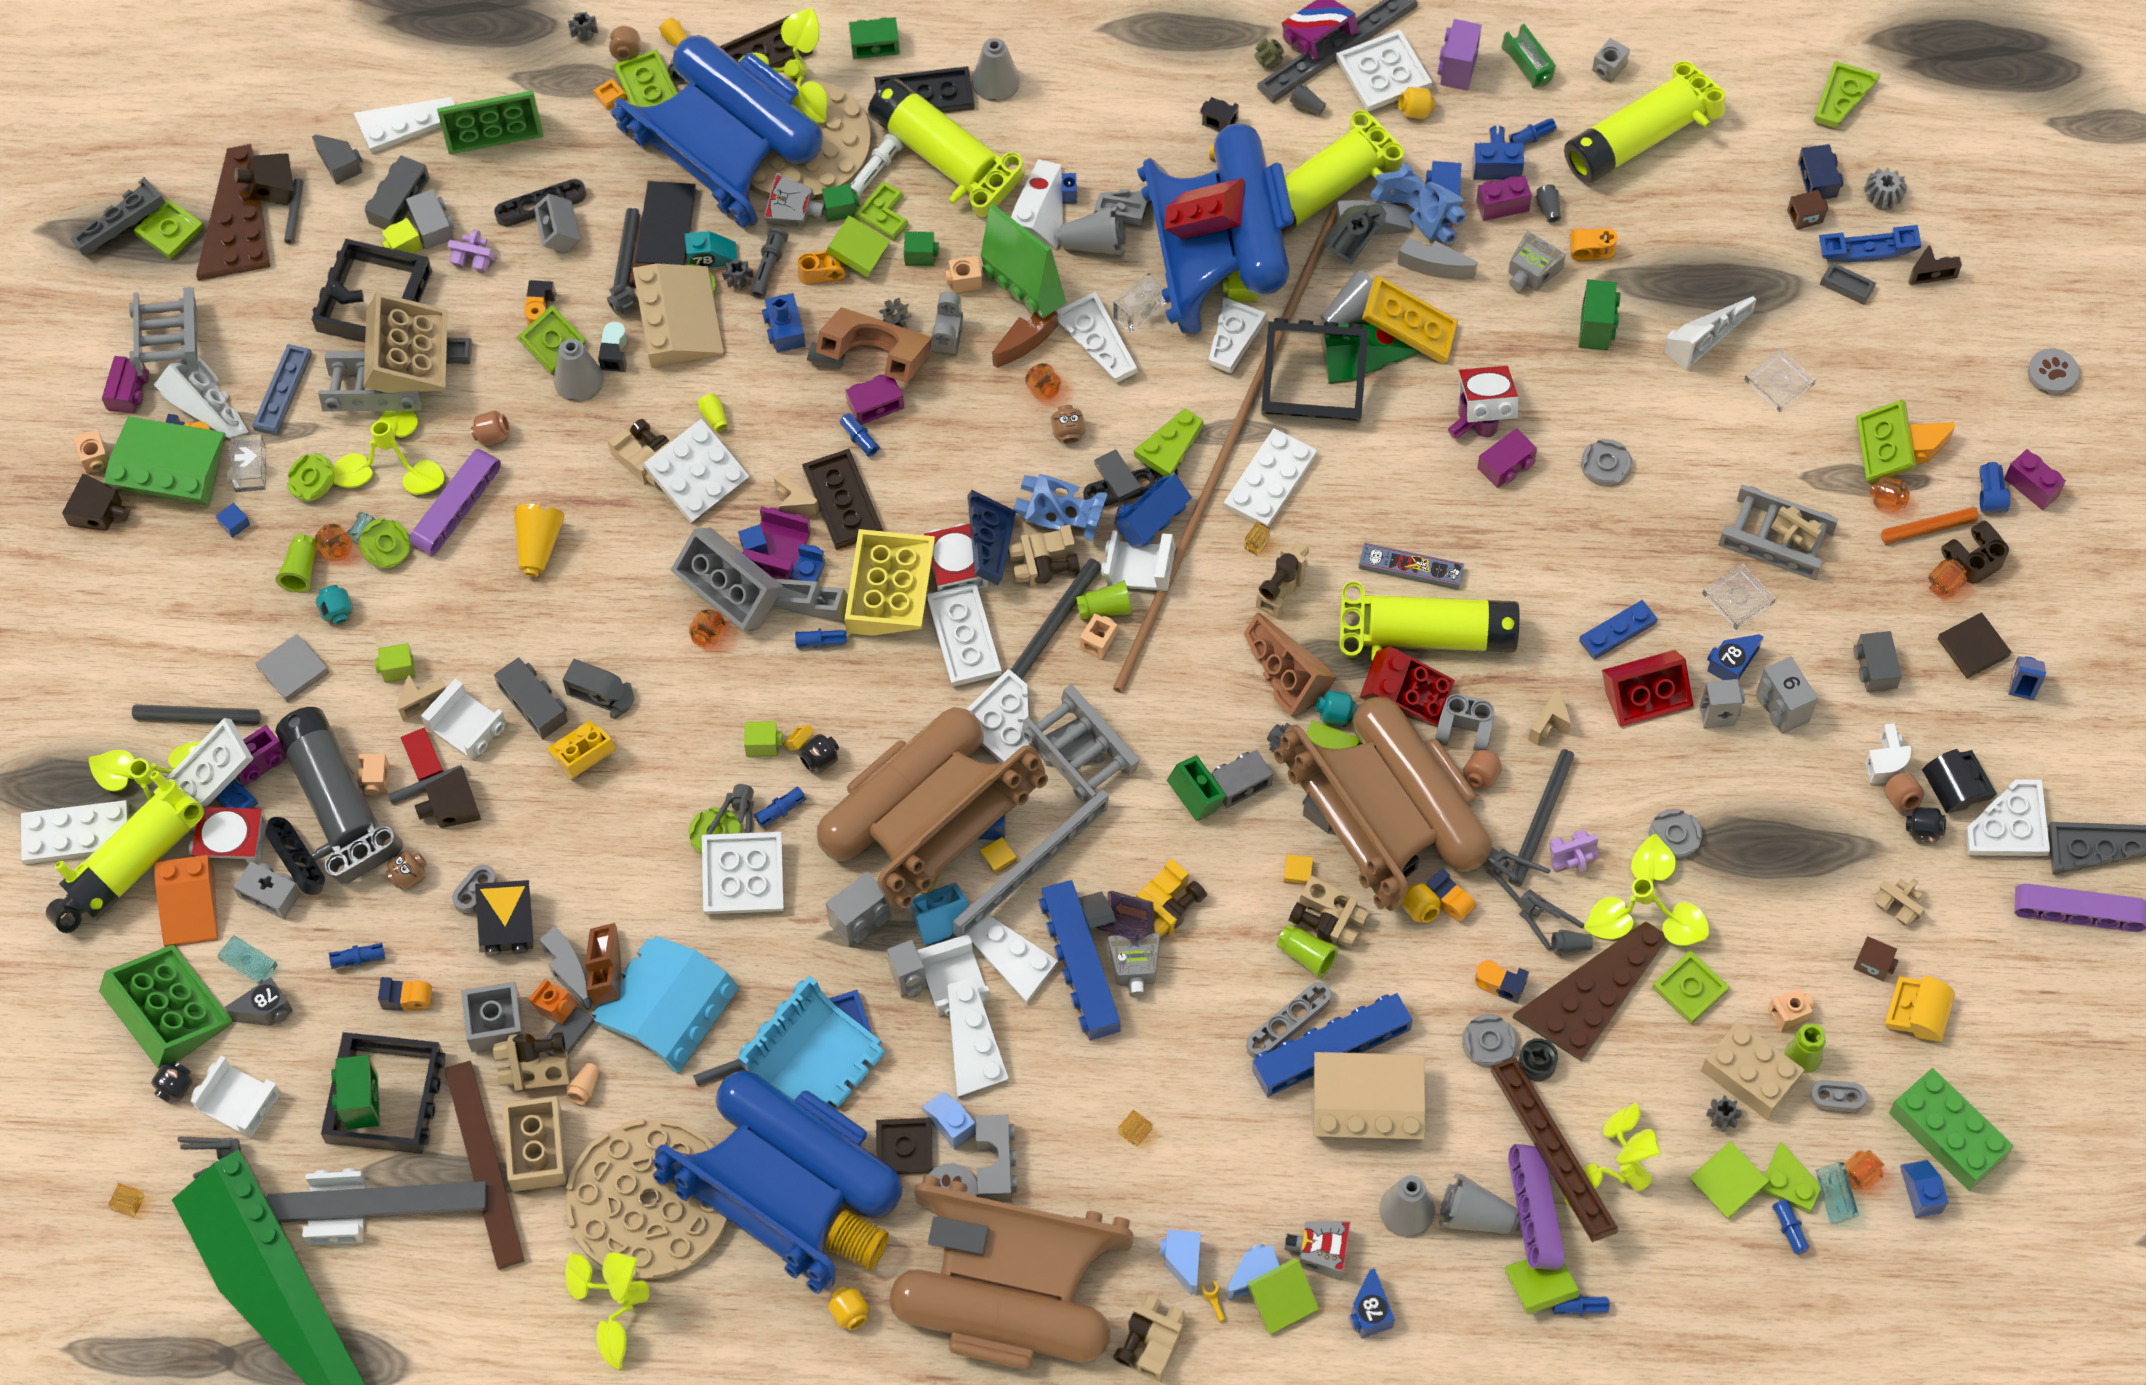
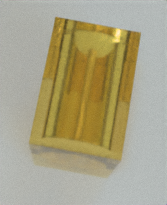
[1244,521,1270,556]
[1118,1109,1153,1147]
[108,1183,145,1218]

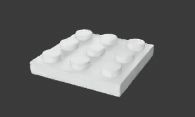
[1336,29,1432,112]
[643,419,750,523]
[702,832,784,914]

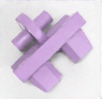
[447,229,497,272]
[1550,829,1599,872]

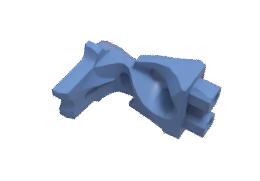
[1370,163,1467,244]
[1013,474,1108,541]

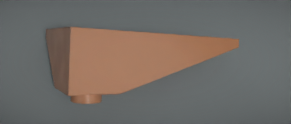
[1244,613,1337,717]

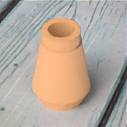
[566,1063,600,1105]

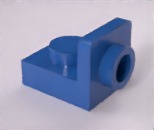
[791,544,825,582]

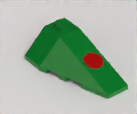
[1321,323,1421,384]

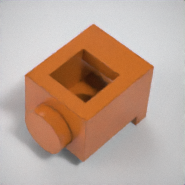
[528,979,578,1025]

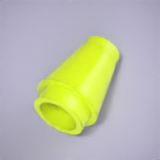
[697,393,728,432]

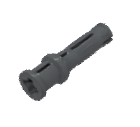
[750,227,789,299]

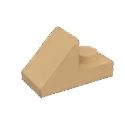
[774,472,819,517]
[396,675,446,721]
[1528,689,1571,745]

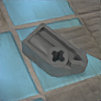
[1322,204,1387,265]
[562,659,634,719]

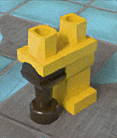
[1136,858,1207,937]

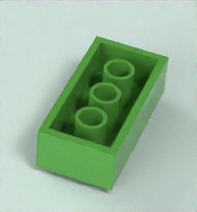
[1889,1067,2014,1191]

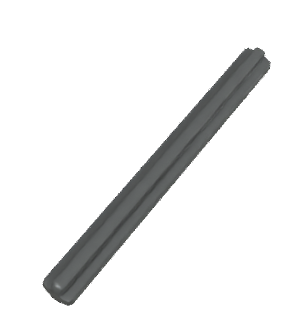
[1010,558,1101,680]
[1509,749,1574,886]

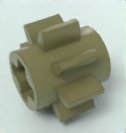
[1255,38,1284,69]

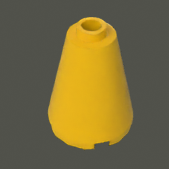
[513,504,564,577]

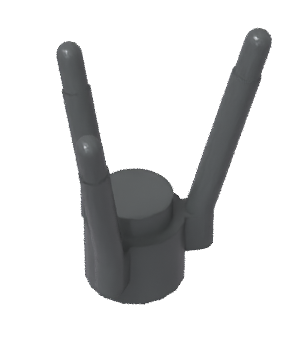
[706,784,754,835]
[1483,847,1551,903]
[1517,889,1584,950]
[178,1137,241,1178]

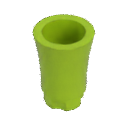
[275,534,317,593]
[1076,580,1133,620]
[1276,924,1339,979]
[1785,1023,1826,1073]

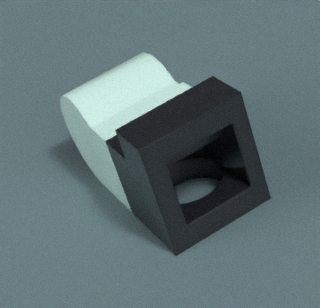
[598,322,627,372]

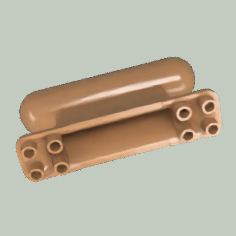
[1274,696,1492,911]
[816,707,1048,909]
[890,1175,1133,1369]

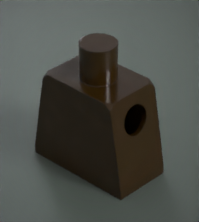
[234,153,294,205]
[62,474,129,531]
[414,767,482,828]

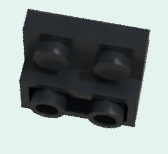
[1922,749,1997,814]

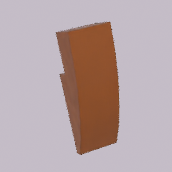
[992,311,1058,367]
[585,923,621,1005]

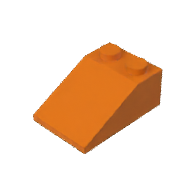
[154,855,218,947]

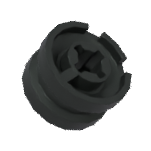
[1518,1038,1558,1081]

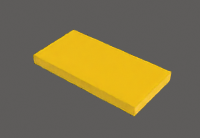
[1362,275,1458,364]

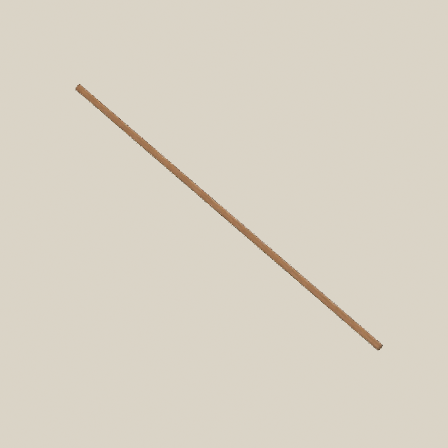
[1113,206,1337,693]

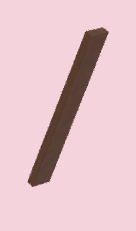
[1491,1057,1618,1243]
[444,1060,525,1269]

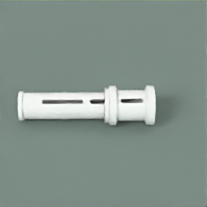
[851,134,903,198]

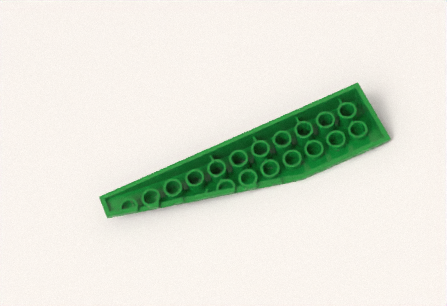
[172,1149,366,1385]

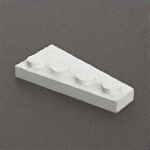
[354,97,455,154]
[1056,292,1138,383]
[967,903,1058,1005]
[947,976,1009,1097]

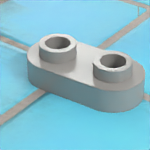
[452,865,497,913]
[1810,1080,1867,1112]

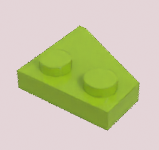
[1760,1142,1821,1214]

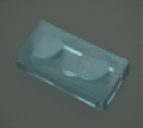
[217,935,278,985]
[1815,1162,1859,1224]

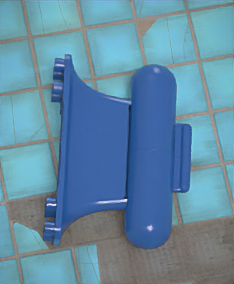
[610,35,823,229]
[1137,123,1294,334]
[652,1070,903,1294]

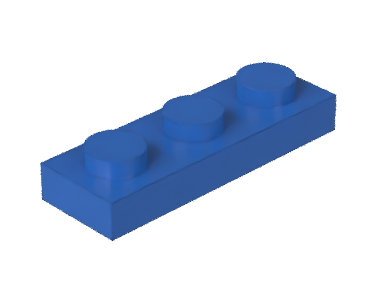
[1579,599,1658,660]

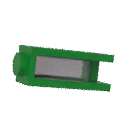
[1501,24,1556,88]

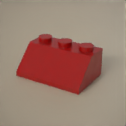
[1164,178,1244,240]
[1602,650,1694,727]

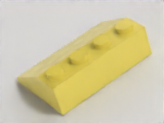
[845,529,935,636]

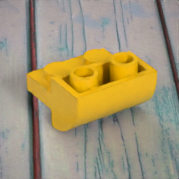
[547,720,616,780]
[1885,975,1955,1042]

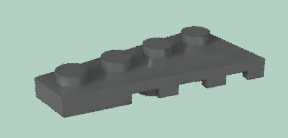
[71,177,165,256]
[2048,822,2146,874]

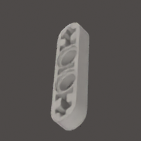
[1246,982,1331,1059]

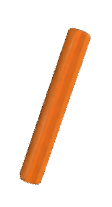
[1881,507,1979,544]

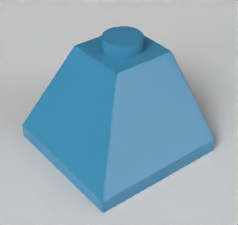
[909,882,968,945]

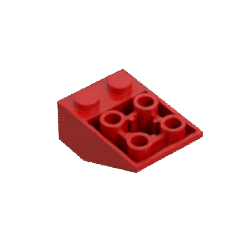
[1359,646,1455,727]

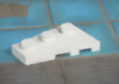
[1209,297,1267,373]

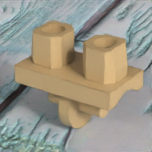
[1771,506,1822,552]
[1875,879,1925,926]

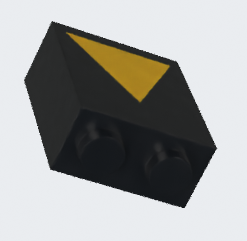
[475,880,533,956]

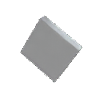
[255,634,329,702]

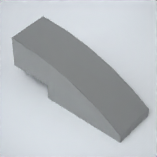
[1337,200,1412,235]
[1397,237,1478,279]
[773,579,848,621]
[539,926,591,1010]

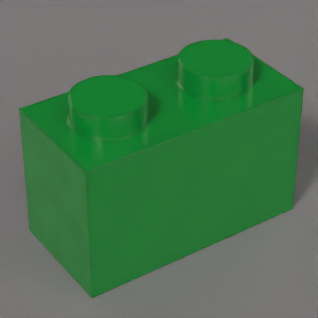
[849,17,900,59]
[1166,755,1227,821]

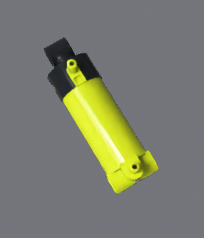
[46,771,204,933]

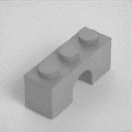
[975,1114,1017,1202]

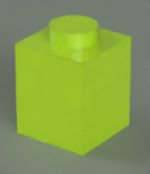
[375,643,415,682]
[744,721,783,757]

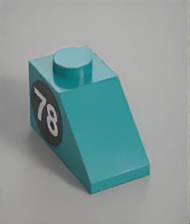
[685,231,737,268]

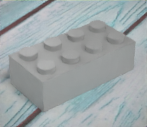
[670,527,783,630]

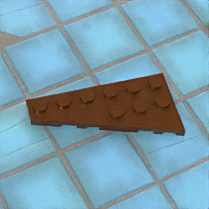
[196,144,271,281]
[1513,921,1667,1062]

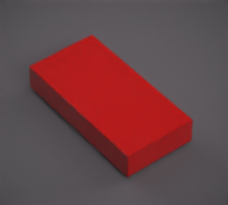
[400,727,443,781]

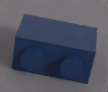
[1798,144,1843,199]

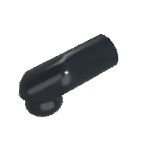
[329,281,364,305]

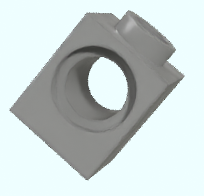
[1592,38,1630,82]

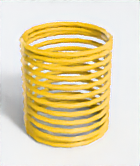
[825,1210,889,1271]

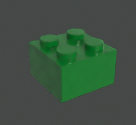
[1578,279,1621,350]
[331,1055,380,1130]

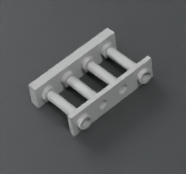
[129,287,198,376]
[318,351,422,412]
[1718,485,1839,580]
[1022,684,1140,803]

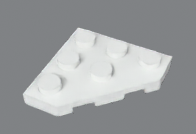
[967,669,1030,763]
[1965,779,2050,856]

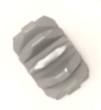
[1864,167,1907,209]

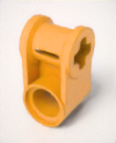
[1570,228,1618,261]
[798,251,846,285]

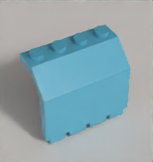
[592,936,740,1073]
[738,976,886,1108]

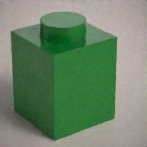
[822,184,859,222]
[904,231,939,266]

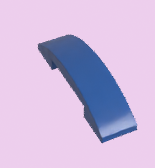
[1819,225,1921,262]

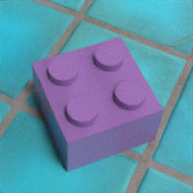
[1437,19,1482,91]

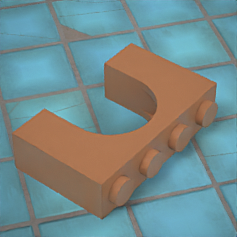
[816,307,932,383]

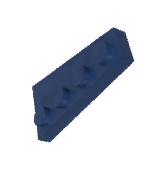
[967,490,1016,585]

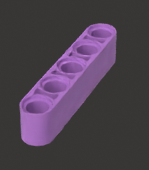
[409,449,501,556]
[2014,884,2146,932]
[1508,1144,1564,1270]

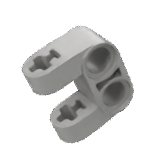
[932,292,963,354]
[1435,694,1494,751]

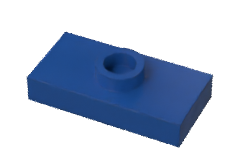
[215,779,258,809]

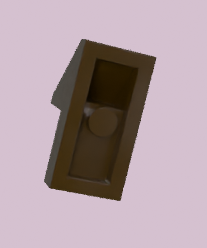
[1908,245,1962,285]

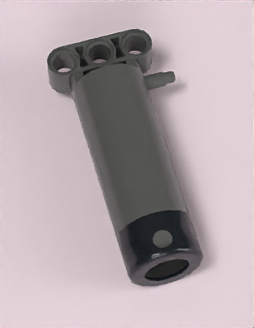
[275,707,403,884]

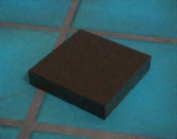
[1937,612,2011,679]
[876,1117,933,1175]

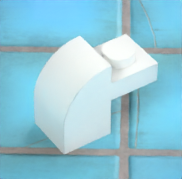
[1865,723,1911,785]

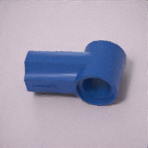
[1979,462,2010,512]

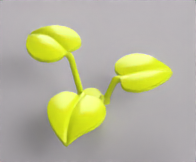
[738,8,828,123]
[333,411,445,495]
[89,741,201,801]
[1584,834,1709,946]
[1565,1102,1661,1206]
[565,1252,649,1370]

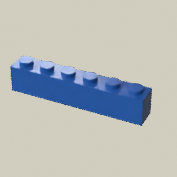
[1038,880,1120,1041]
[1252,993,1413,1097]

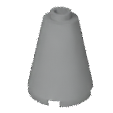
[972,38,1020,101]
[1057,206,1126,255]
[1320,270,1373,325]
[553,339,603,402]
[1439,1173,1519,1234]
[1379,1175,1435,1237]

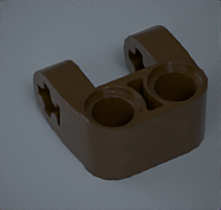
[1941,520,2009,584]

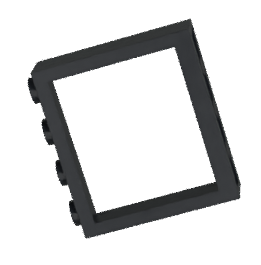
[311,239,432,343]
[1261,318,1369,421]
[321,1032,446,1154]

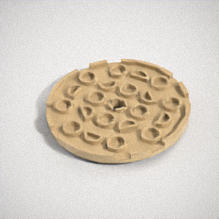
[750,79,871,200]
[565,1119,728,1280]

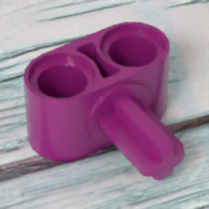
[1448,391,1499,439]

